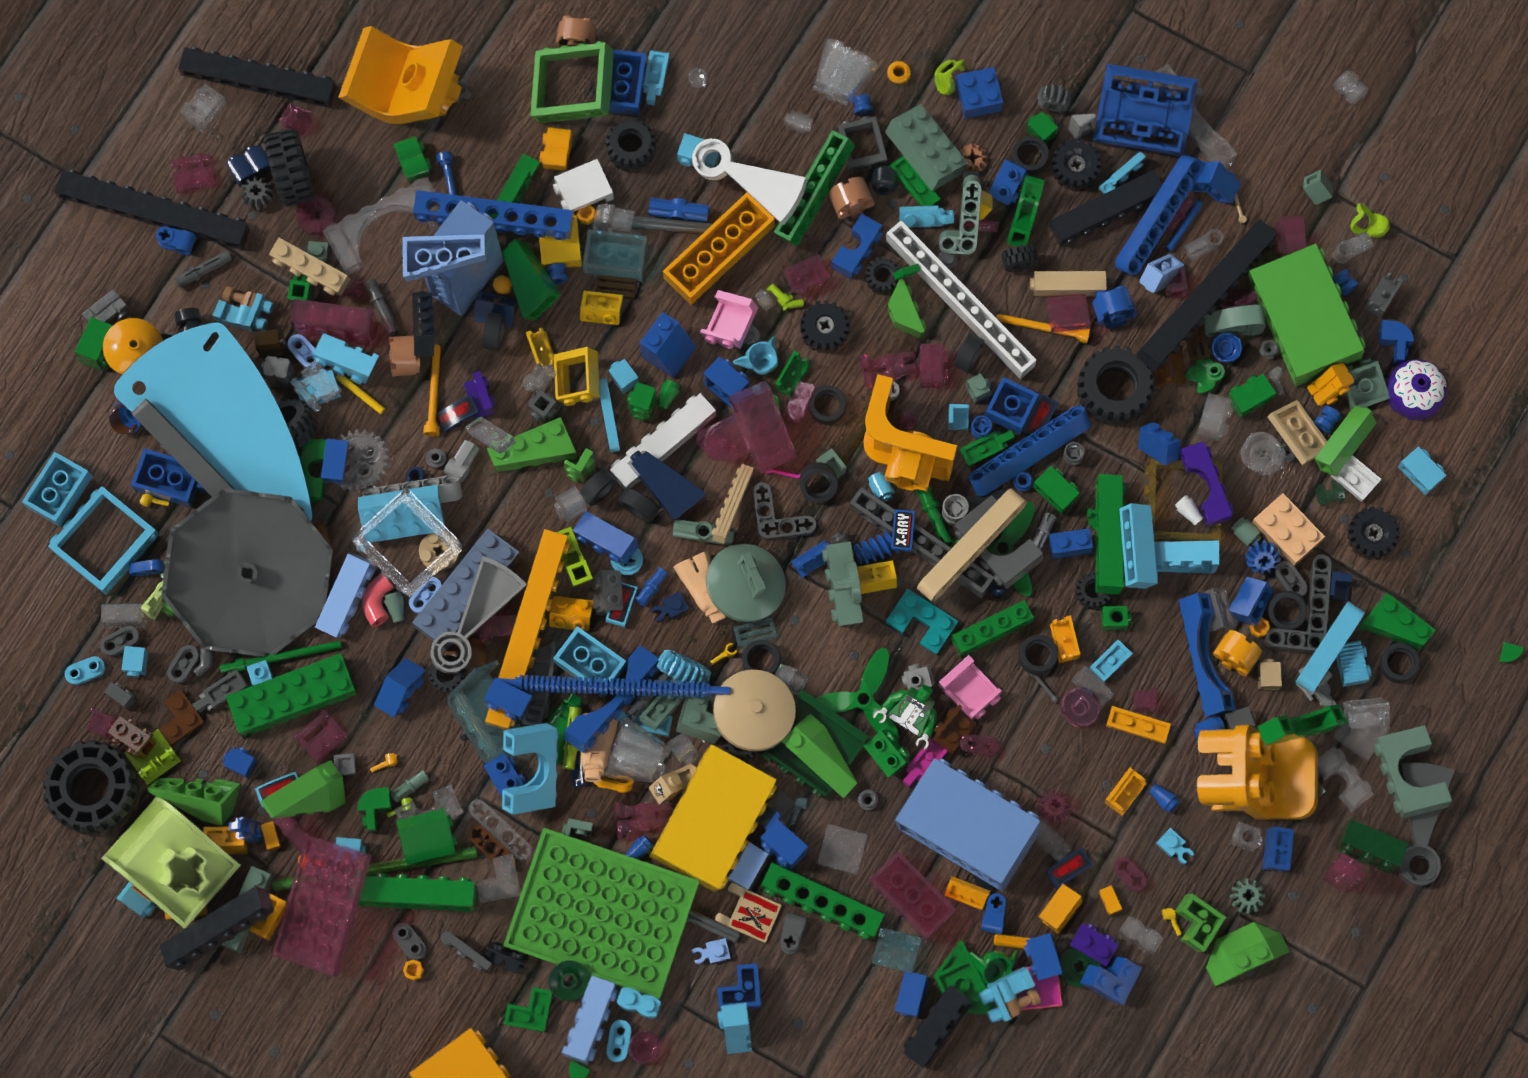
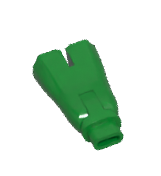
[533,693,584,766]

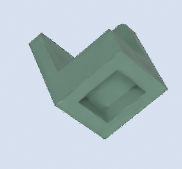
[1303,170,1333,205]
[816,448,846,483]

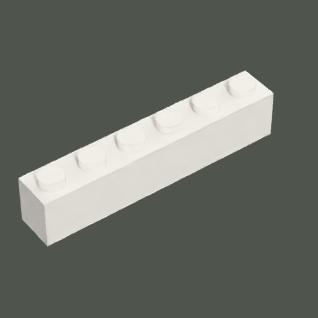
[610,393,716,490]

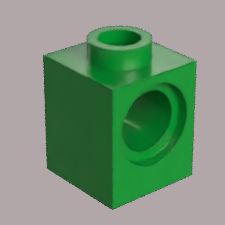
[1101,606,1131,631]

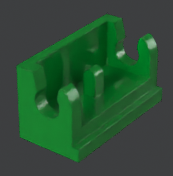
[775,350,812,399]

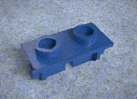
[791,540,829,578]

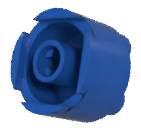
[1092,285,1137,329]

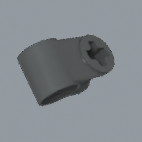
[780,912,807,954]

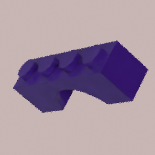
[1179,441,1233,528]

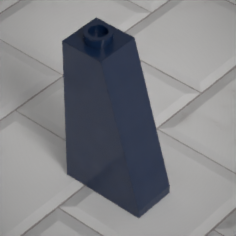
[627,450,706,520]

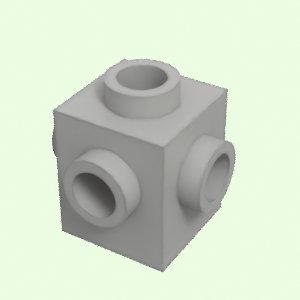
[902,663,935,691]

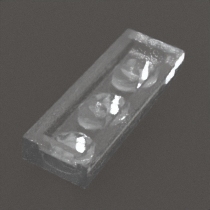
[465,416,516,454]

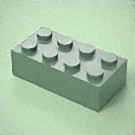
[885,104,968,191]

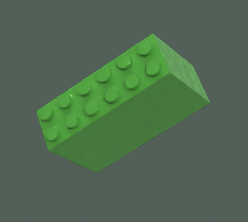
[1249,244,1366,387]

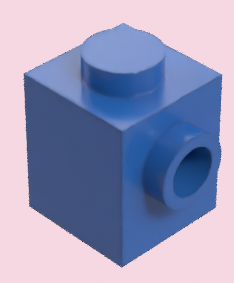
[223,747,257,779]

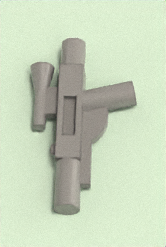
[1296,667,1336,708]

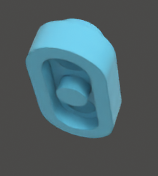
[65,656,106,685]
[607,1020,631,1063]

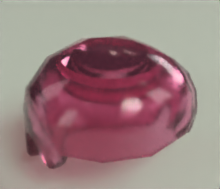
[628,1031,660,1064]

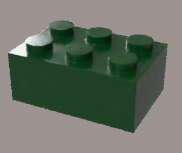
[1335,819,1409,873]

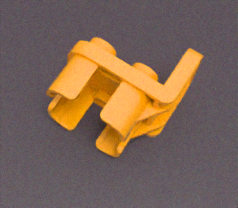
[1197,725,1318,820]

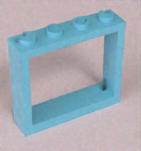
[48,486,159,595]

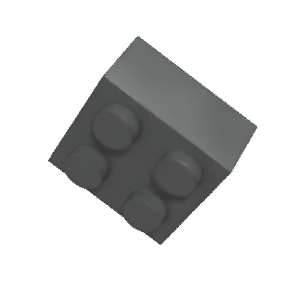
[104,682,136,711]

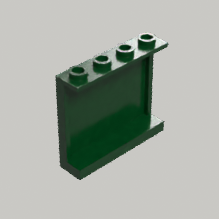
[761,690,870,798]

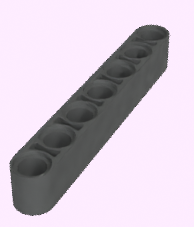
[131,398,236,497]

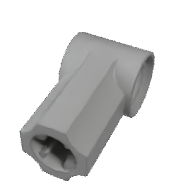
[444,440,480,482]

